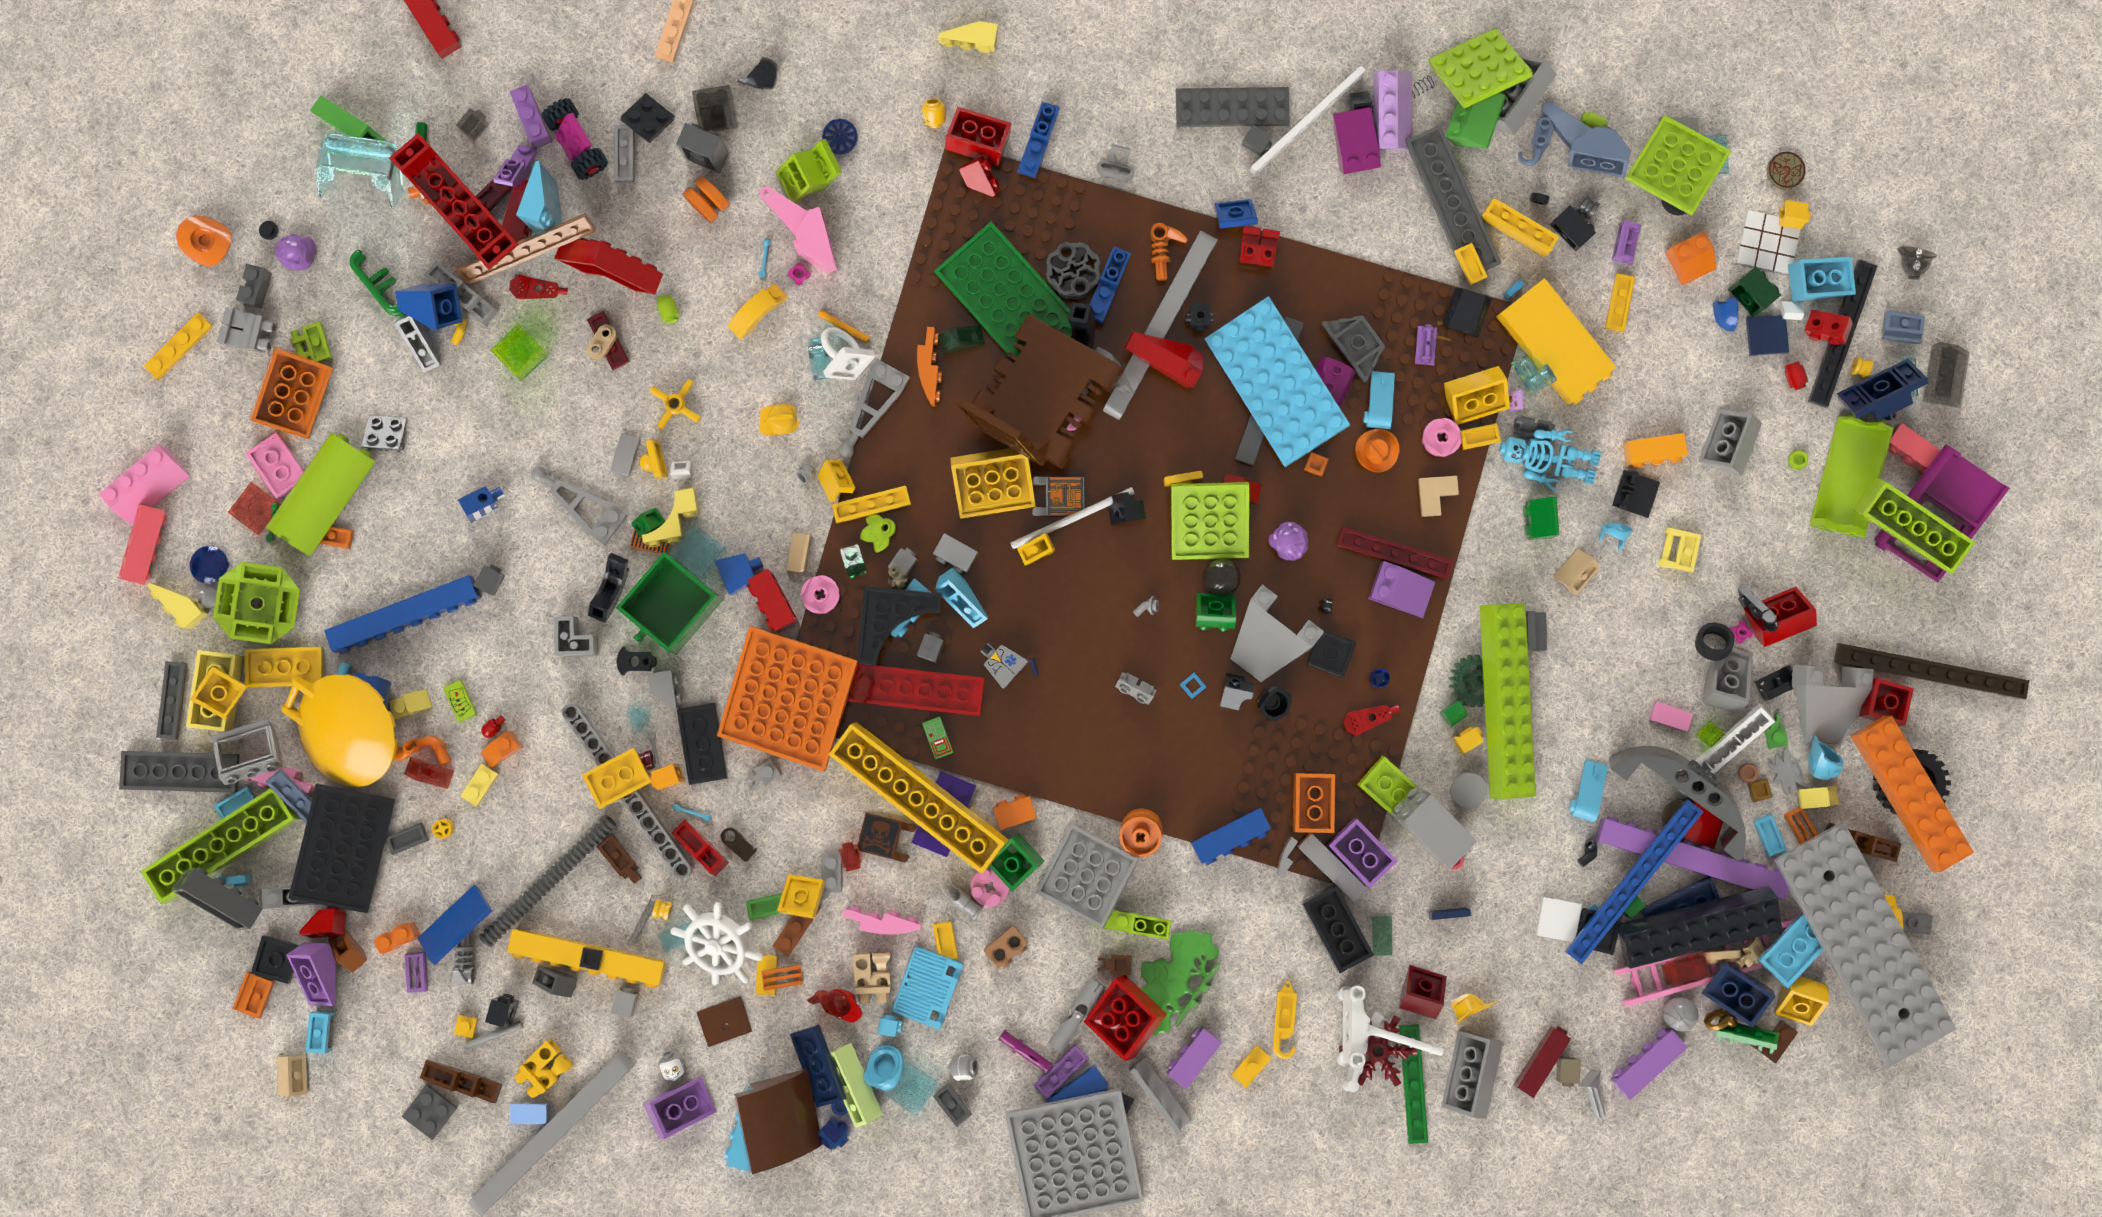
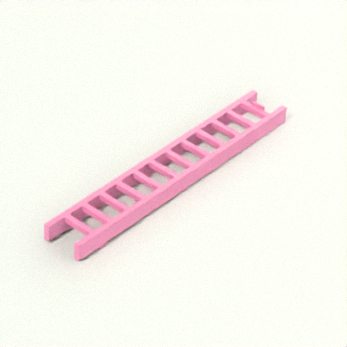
[1613,916,1798,1007]

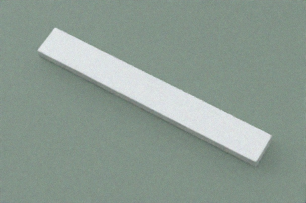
[1249,66,1365,176]

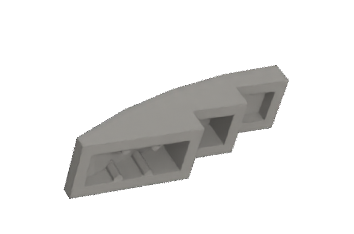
[424,261,498,326]
[1297,832,1367,902]

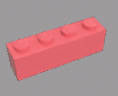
[1888,423,1941,475]
[118,504,167,585]

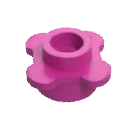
[788,263,811,286]
[1730,621,1753,644]

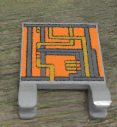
[1032,477,1084,516]

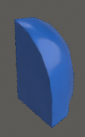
[1713,298,1738,332]

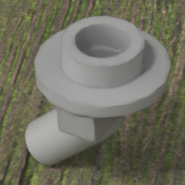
[1133,596,1159,617]

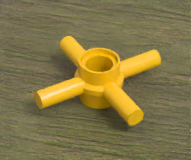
[649,379,701,430]

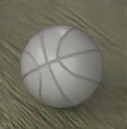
[1663,997,1699,1032]

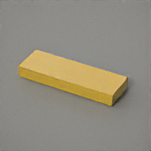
[1605,273,1635,332]

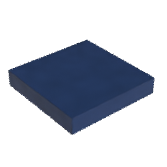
[1746,315,1789,356]

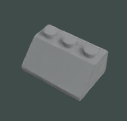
[1699,409,1762,476]

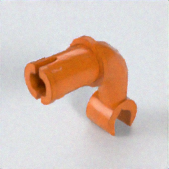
[413,735,451,765]
[394,739,420,761]

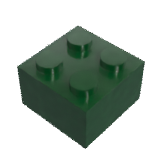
[1728,266,1781,317]

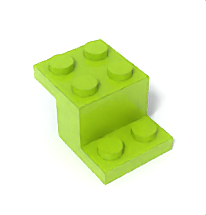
[775,139,842,204]

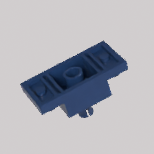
[1837,359,1928,421]

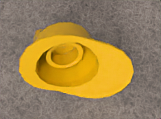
[759,404,799,436]
[1451,994,1497,1025]

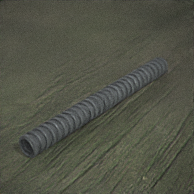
[479,815,617,947]

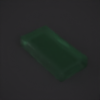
[1372,916,1392,956]

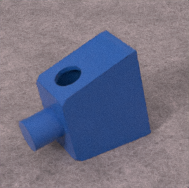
[714,553,764,596]

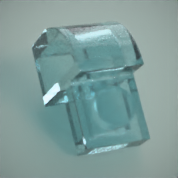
[808,337,831,381]

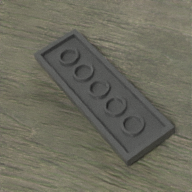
[1176,87,1290,127]
[119,751,240,793]

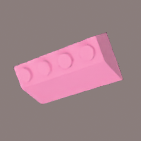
[99,445,190,525]

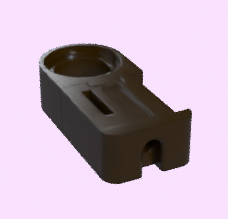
[721,828,757,862]

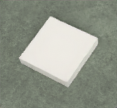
[1536,897,1582,942]

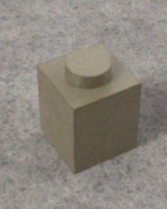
[1556,1057,1581,1087]

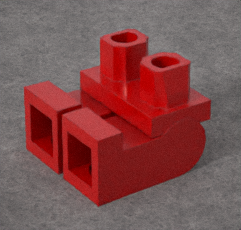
[1239,226,1280,268]

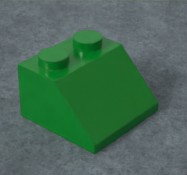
[1523,497,1559,540]
[989,833,1045,891]

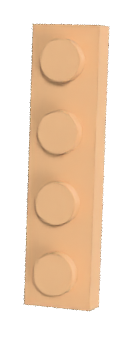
[655,0,695,63]

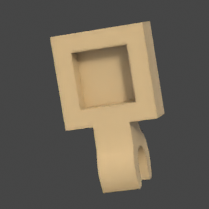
[1736,937,1766,969]

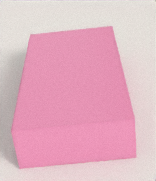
[1649,701,1693,732]

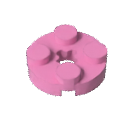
[1422,418,1461,457]
[801,575,840,614]
[970,867,1009,907]

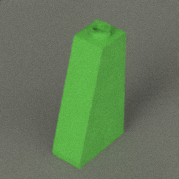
[310,96,388,157]

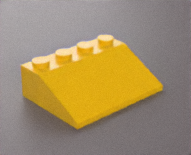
[950,448,1036,519]

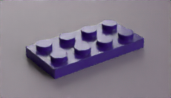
[911,771,976,857]

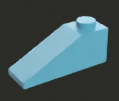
[935,567,988,628]

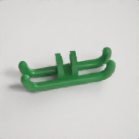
[349,250,404,316]

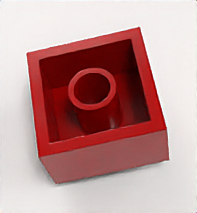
[1859,678,1914,726]

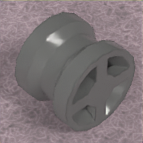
[1578,195,1600,219]

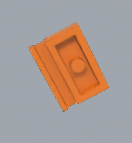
[232,972,275,1019]

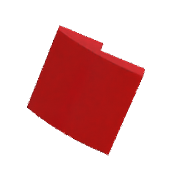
[1683,800,1723,850]

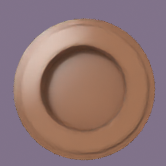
[1738,763,1759,783]

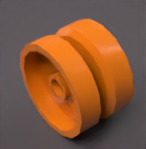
[682,175,730,224]
[1119,808,1163,857]

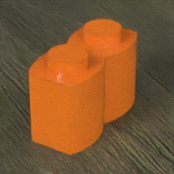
[373,922,421,954]

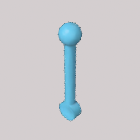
[759,239,771,278]
[673,804,711,822]

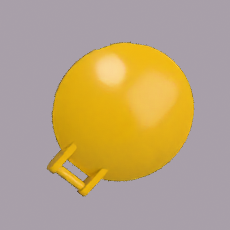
[281,674,397,787]

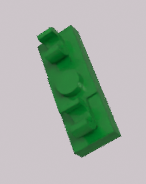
[1716,1019,1780,1054]

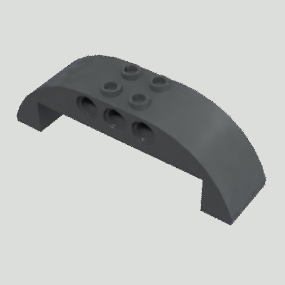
[1609,746,1746,861]

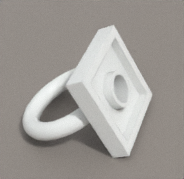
[821,328,875,380]

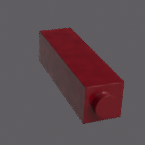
[1514,1026,1571,1098]

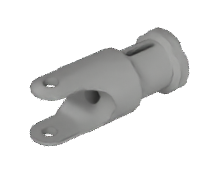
[941,882,984,921]

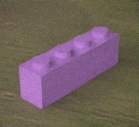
[1610,1028,1688,1100]

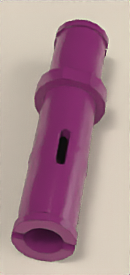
[998,1030,1053,1074]

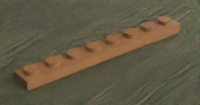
[456,213,596,286]

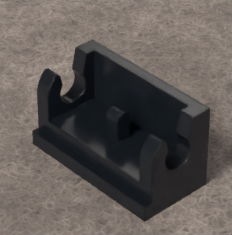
[1755,665,1793,701]

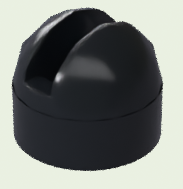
[1318,598,1333,614]

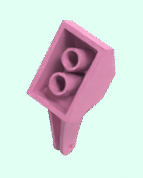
[760,187,838,273]

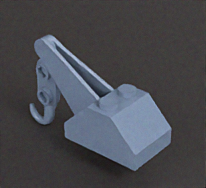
[1518,102,1631,178]

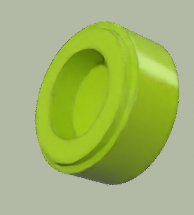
[1788,450,1809,470]

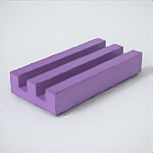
[405,952,428,993]

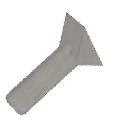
[1578,1071,1606,1119]

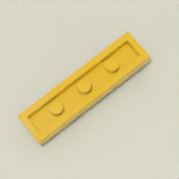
[144,312,213,380]
[832,486,911,523]

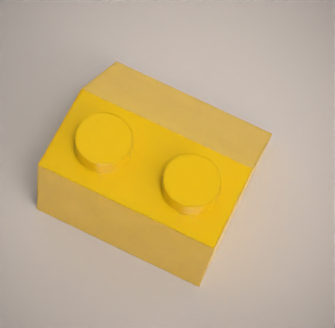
[1774,976,1829,1026]

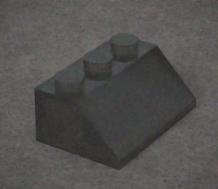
[1922,342,1970,408]

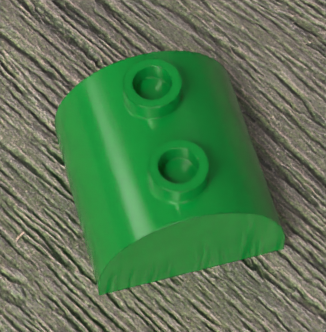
[1195,593,1236,631]

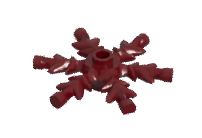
[1339,1015,1418,1087]

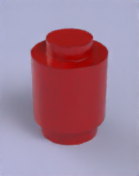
[1784,361,1809,391]

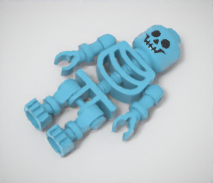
[1499,429,1601,491]

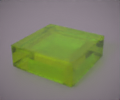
[1696,721,1725,748]

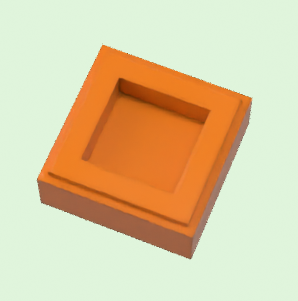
[1304,452,1329,477]

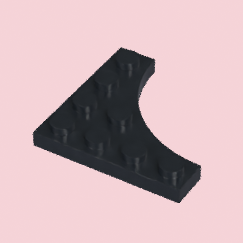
[857,586,942,666]

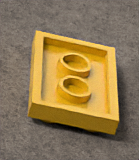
[582,748,651,809]

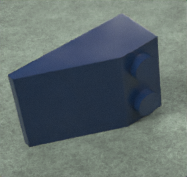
[1701,962,1775,1027]

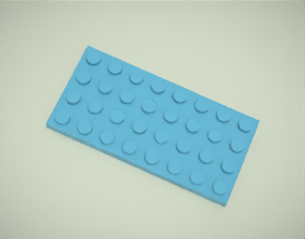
[1205,296,1351,467]

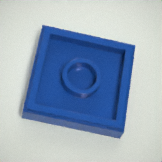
[1214,199,1258,228]

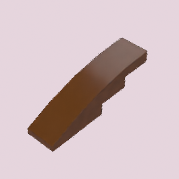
[1830,824,1901,862]
[420,1060,502,1103]

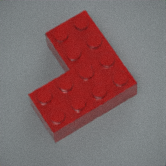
[554,238,663,295]

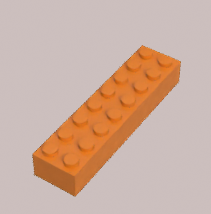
[1850,716,1974,872]

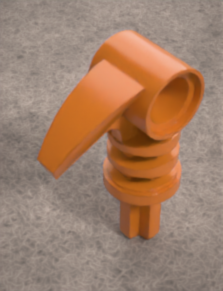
[1150,223,1187,281]

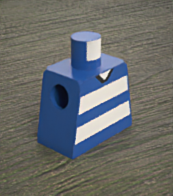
[458,486,505,523]

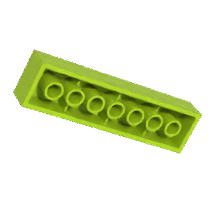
[140,788,301,904]

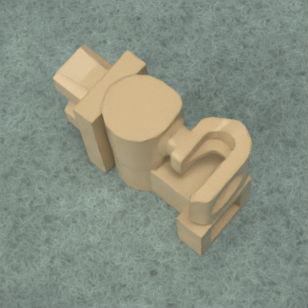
[852,952,891,1004]

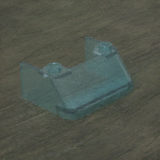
[315,133,403,209]

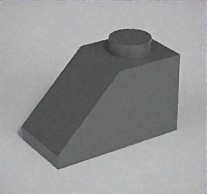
[532,965,577,998]

